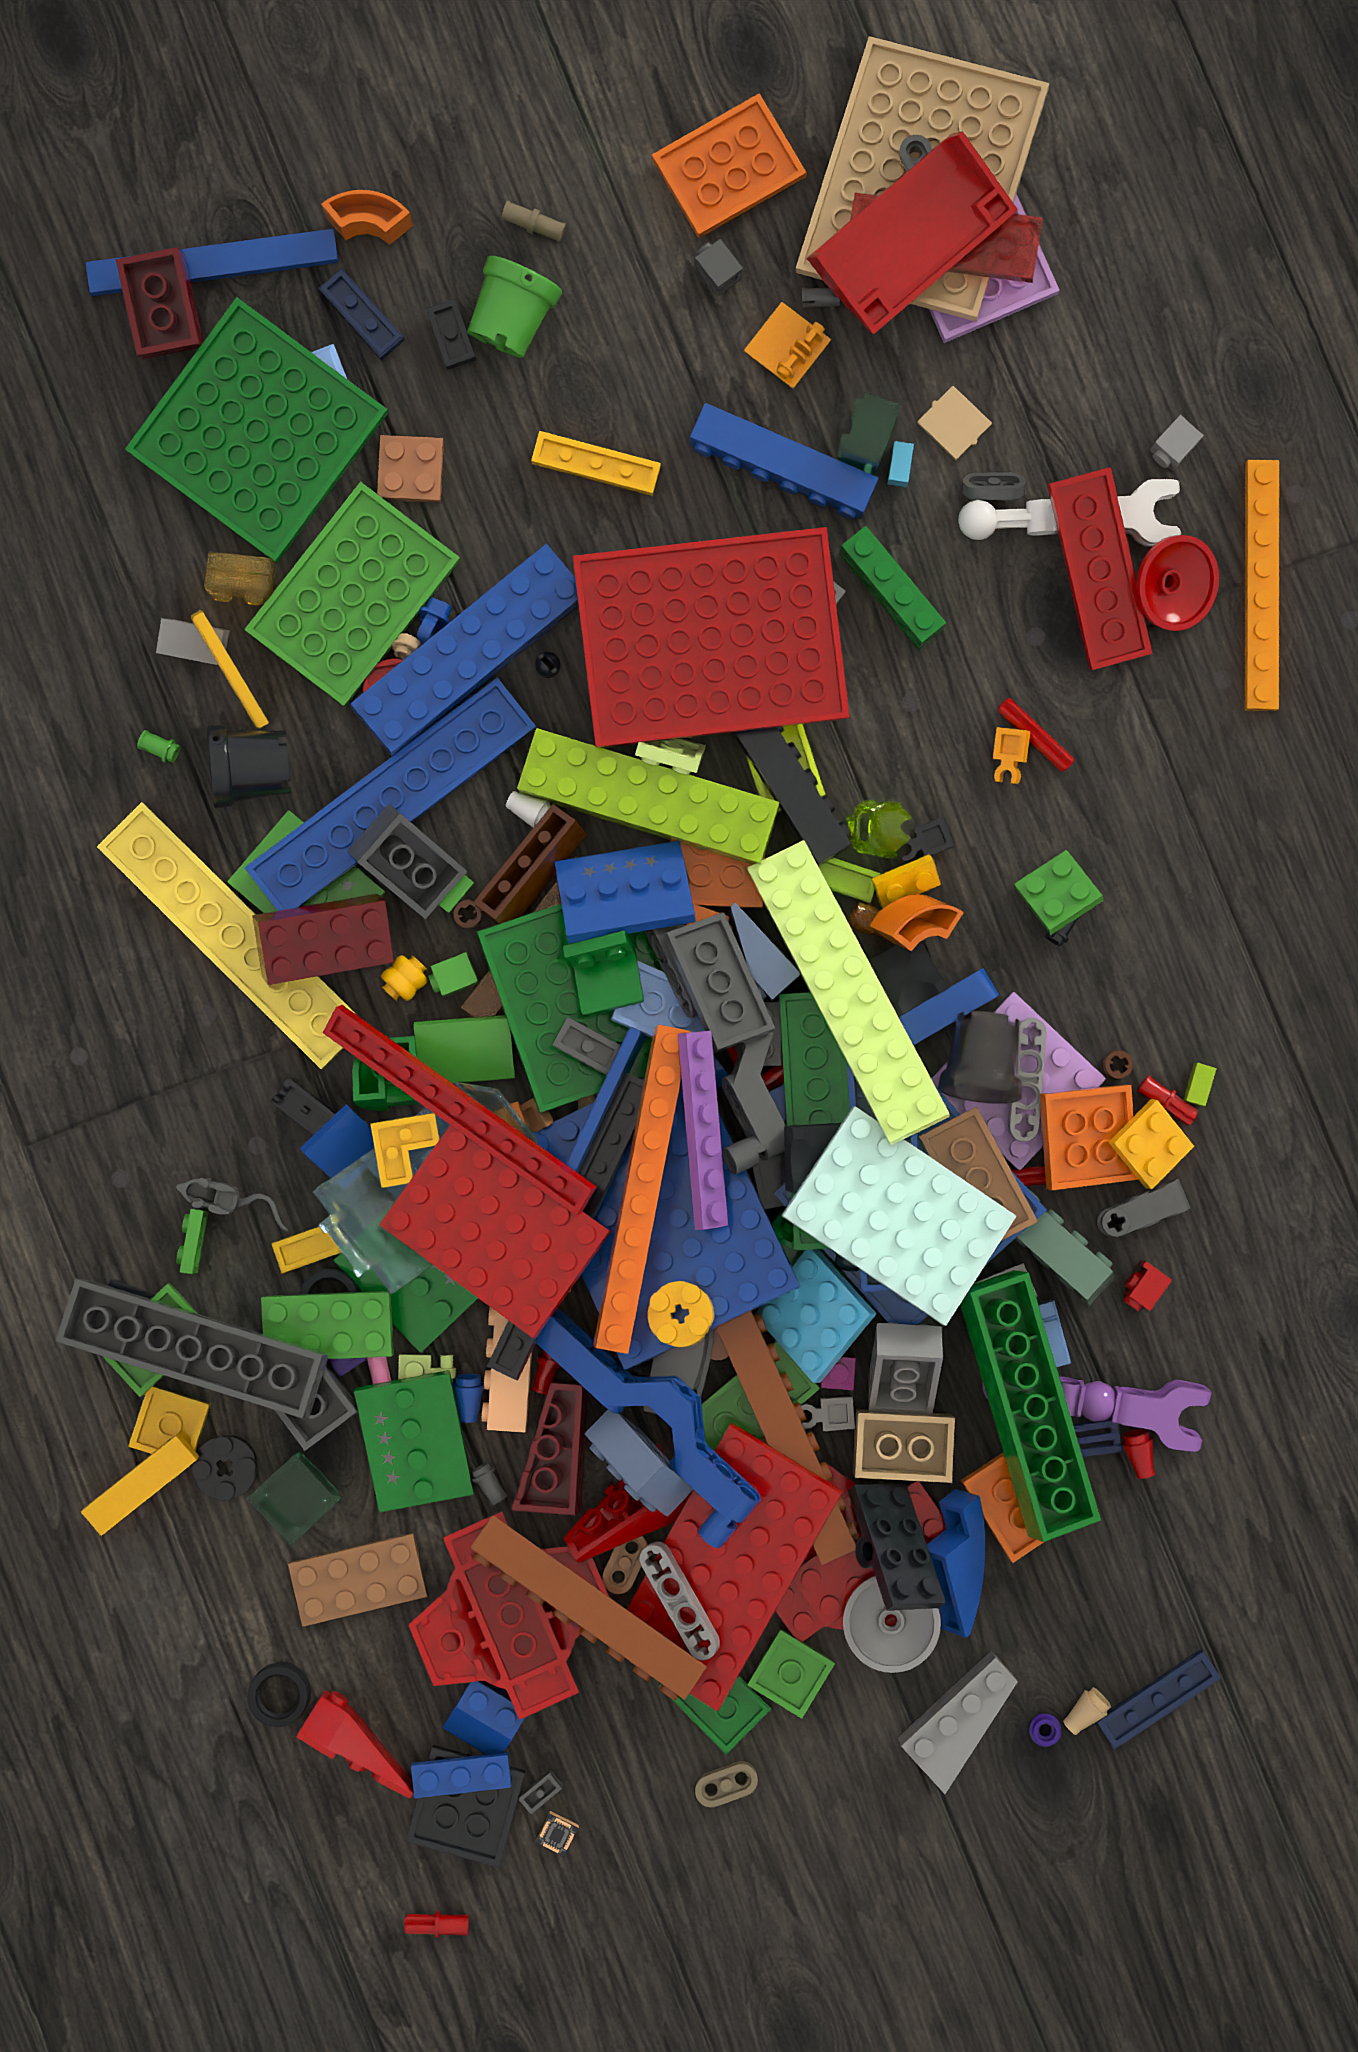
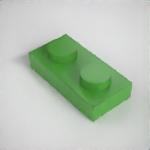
[176,1208,209,1274]

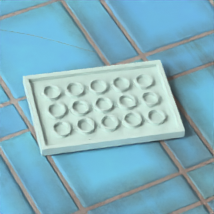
[781,1106,1016,1326]

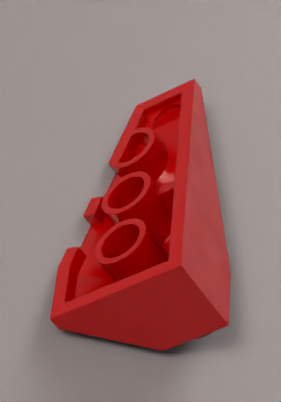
[296,1690,414,1799]

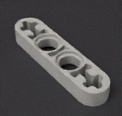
[1008,1018,1046,1142]
[640,1541,720,1660]

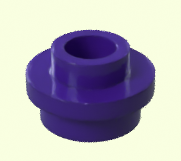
[1029,1713,1061,1747]

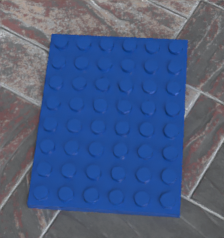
[526,1076,801,1371]

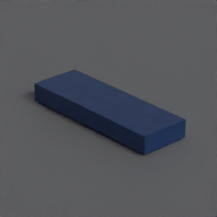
[319,268,405,360]

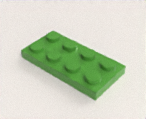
[261,1291,394,1359]
[702,1341,820,1451]

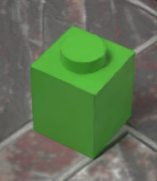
[428,952,480,997]

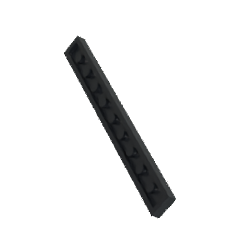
[487,1073,644,1381]

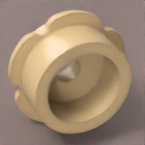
[391,633,421,660]

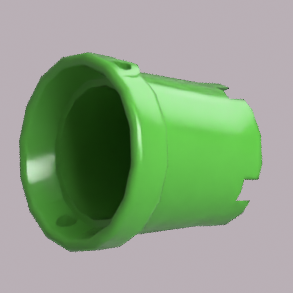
[467,256,562,358]

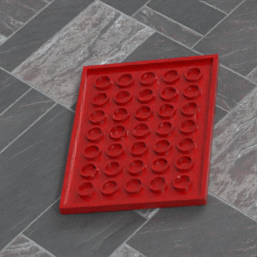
[573,527,850,748]

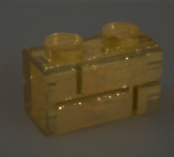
[204,552,276,605]

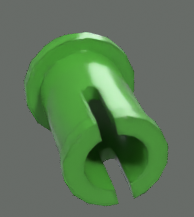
[137,730,181,763]

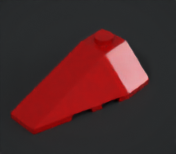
[564,1444,691,1563]

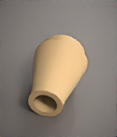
[1063,1687,1111,1735]

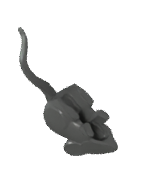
[175,1177,288,1232]

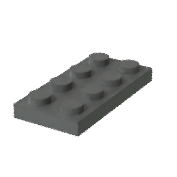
[664,912,775,1053]

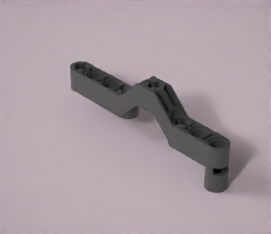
[643,924,786,1175]

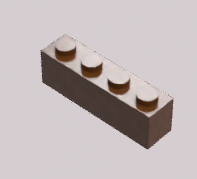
[473,804,587,924]

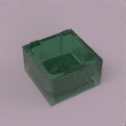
[836,392,901,476]
[247,1450,343,1545]

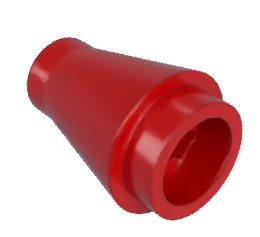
[1121,1428,1155,1479]

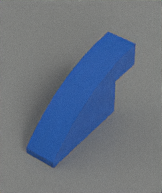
[927,1489,985,1638]

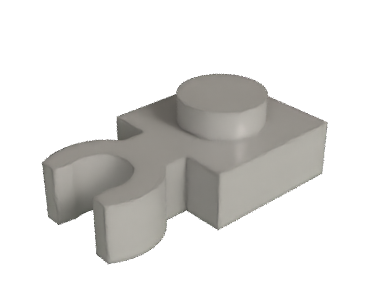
[801,1396,855,1431]

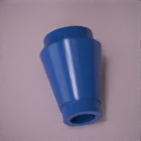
[453,1373,484,1423]

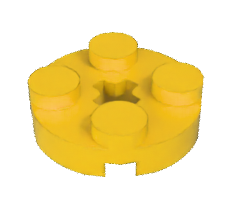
[648,1281,714,1348]

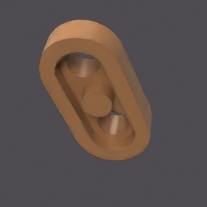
[602,1536,648,1594]

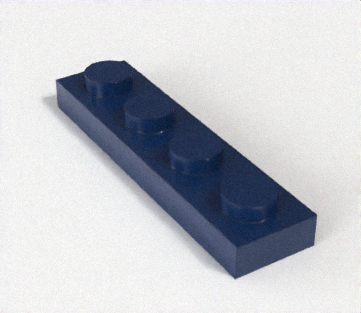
[1097,1649,1221,1749]

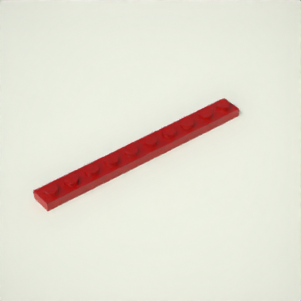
[323,1005,597,1216]

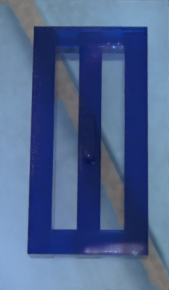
[1073,1419,1123,1457]

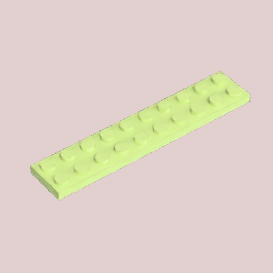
[747,840,950,1146]

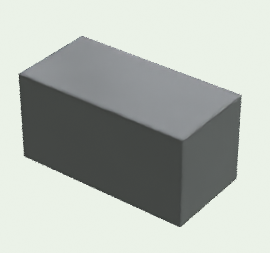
[518,1769,563,1814]

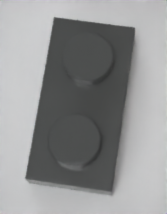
[551,1017,621,1076]

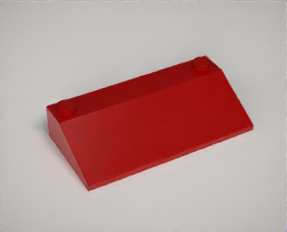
[807,131,1018,335]

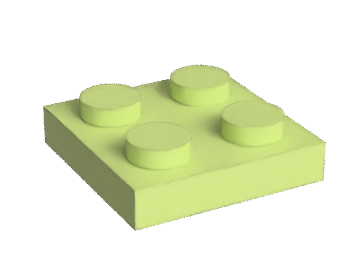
[635,738,706,774]

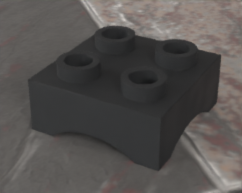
[869,941,949,1017]
[784,1123,842,1194]

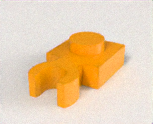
[993,727,1030,784]

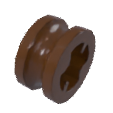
[453,900,483,929]
[1102,1050,1133,1079]

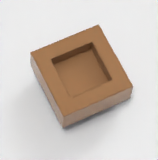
[520,1098,554,1136]

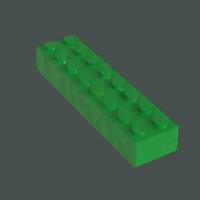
[960,1270,1101,1542]

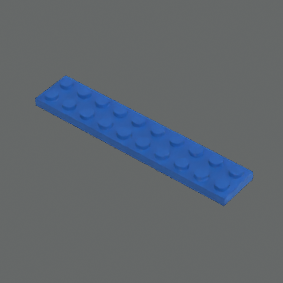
[245,677,536,911]

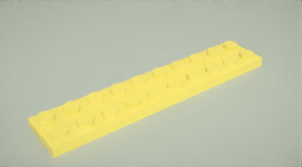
[97,802,358,1070]

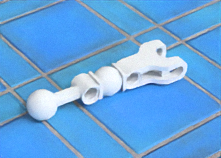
[958,479,1181,547]

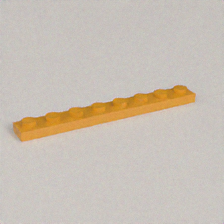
[1245,460,1279,711]

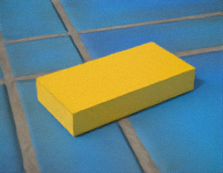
[272,1222,343,1273]

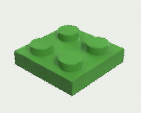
[1014,850,1103,935]
[747,1628,835,1719]

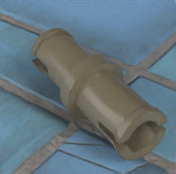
[501,201,566,243]

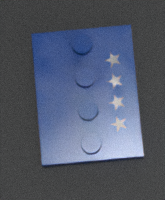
[555,841,696,944]

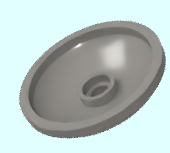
[843,1576,941,1673]

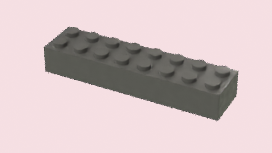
[55,1279,329,1418]

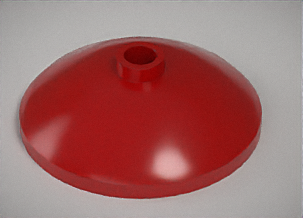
[1136,535,1219,631]

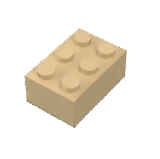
[852,1409,955,1483]

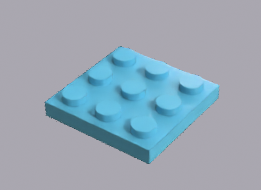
[754,1250,877,1383]

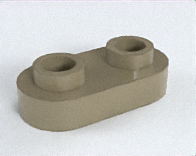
[695,1761,758,1808]

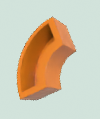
[321,190,414,245]
[869,894,964,951]

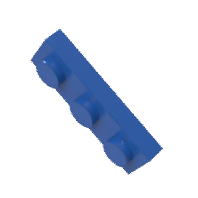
[411,1752,512,1798]

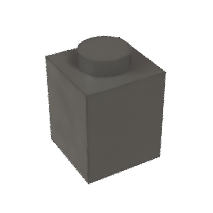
[695,239,743,297]

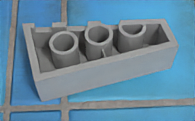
[898,1651,1018,1794]

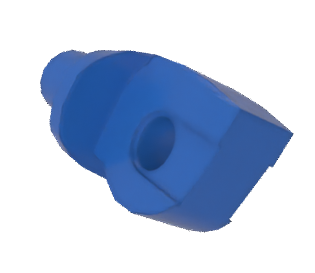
[417,597,452,645]

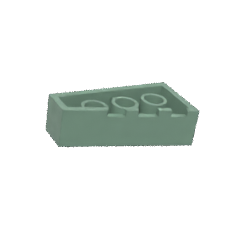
[1015,1190,1114,1307]

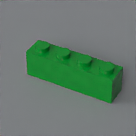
[839,526,946,650]

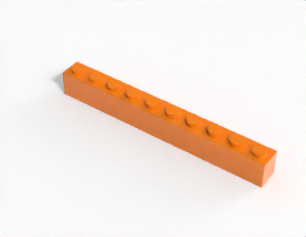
[593,1024,690,1354]

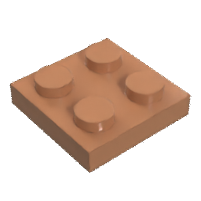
[377,435,444,503]

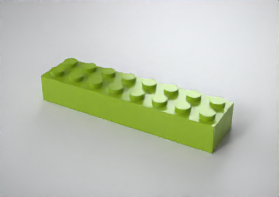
[517,728,780,865]

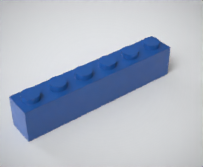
[690,403,878,520]

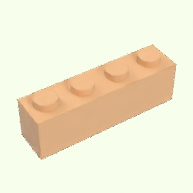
[482,1307,532,1432]

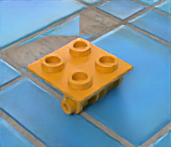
[744,302,831,389]

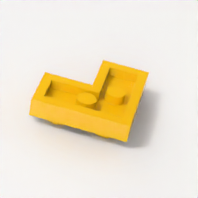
[371,1113,439,1188]

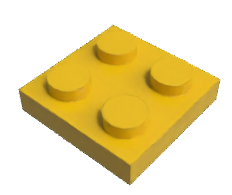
[1108,1099,1194,1190]
[128,1385,211,1454]

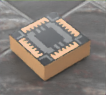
[535,1811,579,1857]

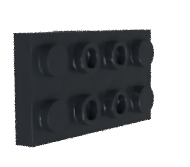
[848,1484,946,1611]

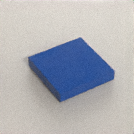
[300,1104,375,1189]

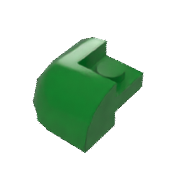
[352,1036,420,1111]

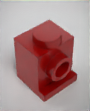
[1123,1260,1172,1311]

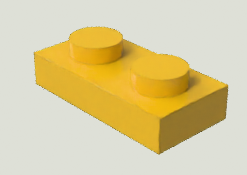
[872,854,941,909]

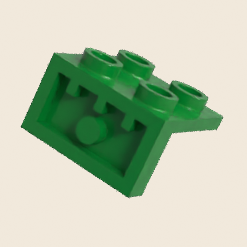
[563,931,644,1016]

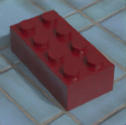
[252,894,394,985]

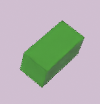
[439,875,475,914]

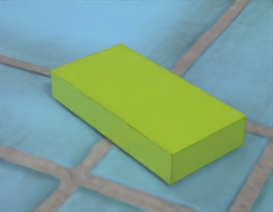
[819,858,880,904]

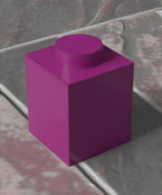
[819,1354,856,1390]

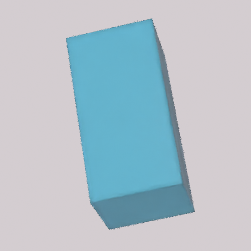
[887,441,914,487]

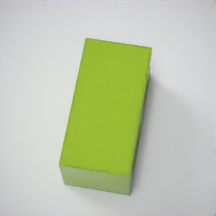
[1183,1063,1217,1107]

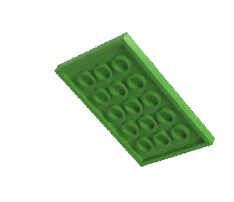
[244,481,461,708]

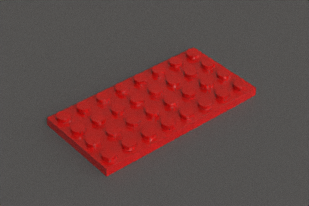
[627,1423,843,1712]

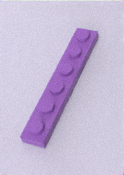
[678,1031,728,1230]

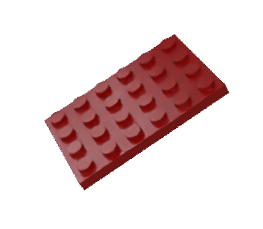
[379,1125,611,1339]

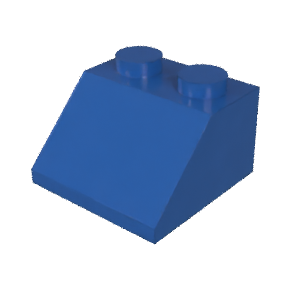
[442,1681,524,1754]

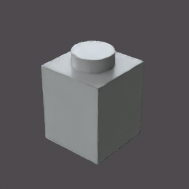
[1150,415,1204,471]

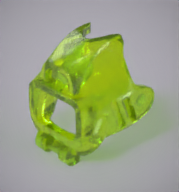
[847,800,912,858]

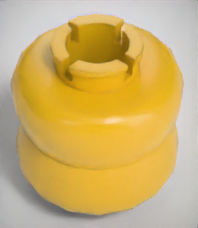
[381,955,428,1001]

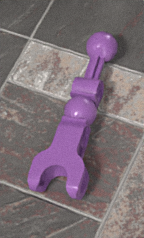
[982,1376,1212,1452]

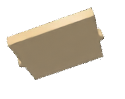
[917,386,992,461]

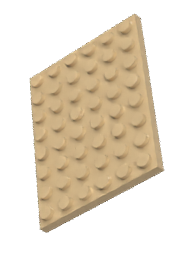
[796,36,1049,322]

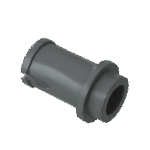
[802,287,840,310]
[471,1462,508,1506]

